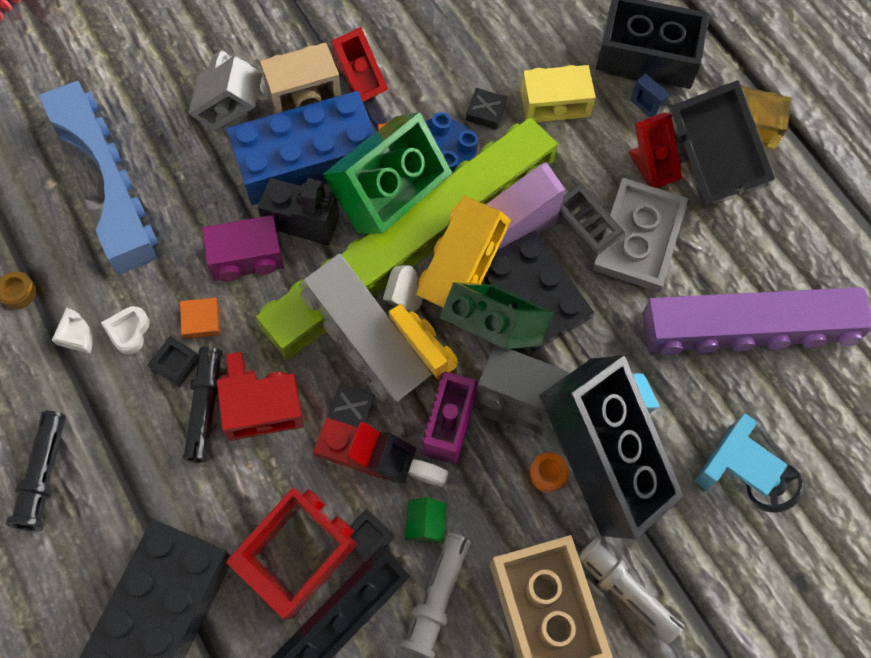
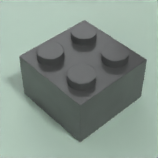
[474,345,568,436]

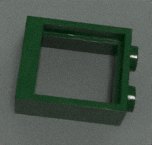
[440,282,554,349]

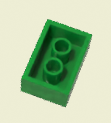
[322,112,452,234]

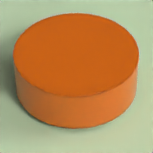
[529,452,569,493]

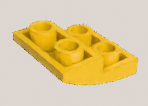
[389,304,458,381]

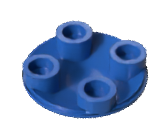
[425,112,478,173]

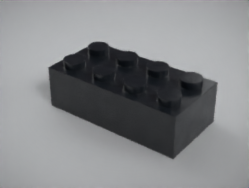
[539,355,684,540]
[79,518,231,658]

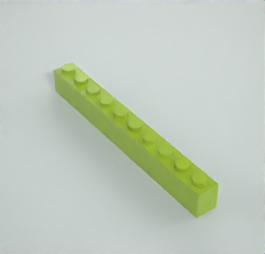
[256,117,558,361]

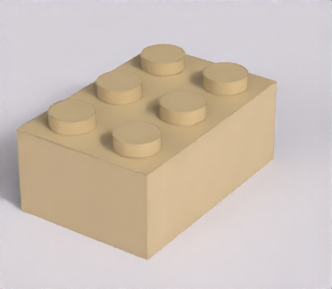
[489,535,613,658]

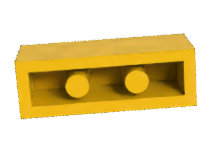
[416,195,512,308]

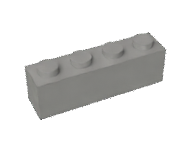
[299,253,432,404]

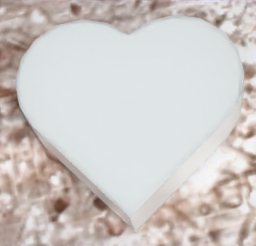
[383,265,423,311]
[101,307,150,355]

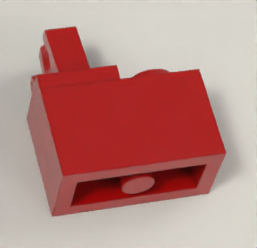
[217,352,304,441]

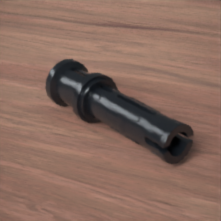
[6,410,67,532]

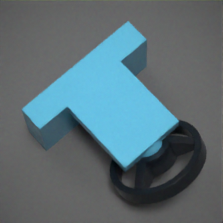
[694,413,804,513]

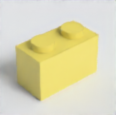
[520,65,596,122]

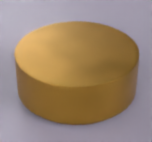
[0,271,36,309]

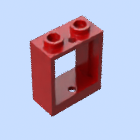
[226,487,358,619]

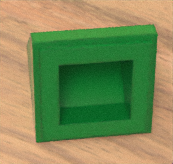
[405,497,447,544]

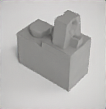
[188,50,263,130]

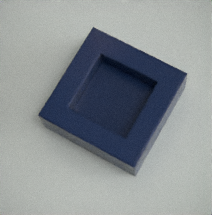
[630,73,670,118]

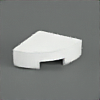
[52,308,93,354]

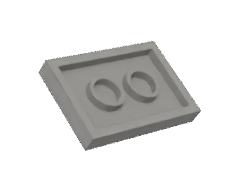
[592,178,689,292]

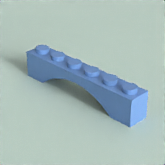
[39,80,159,275]

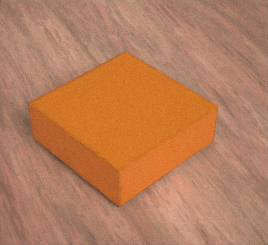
[180,297,221,339]

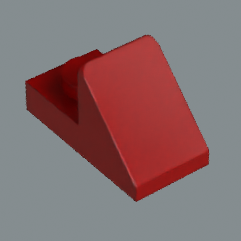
[330,27,389,102]
[629,112,683,188]
[313,418,386,480]

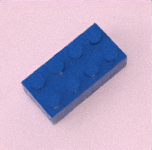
[226,91,375,206]

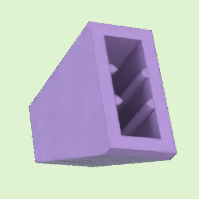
[486,162,565,251]

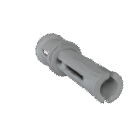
[399,533,471,658]
[578,535,684,645]

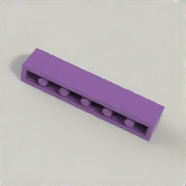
[642,287,871,355]

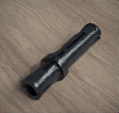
[182,347,223,463]

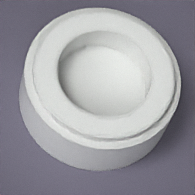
[408,460,449,487]

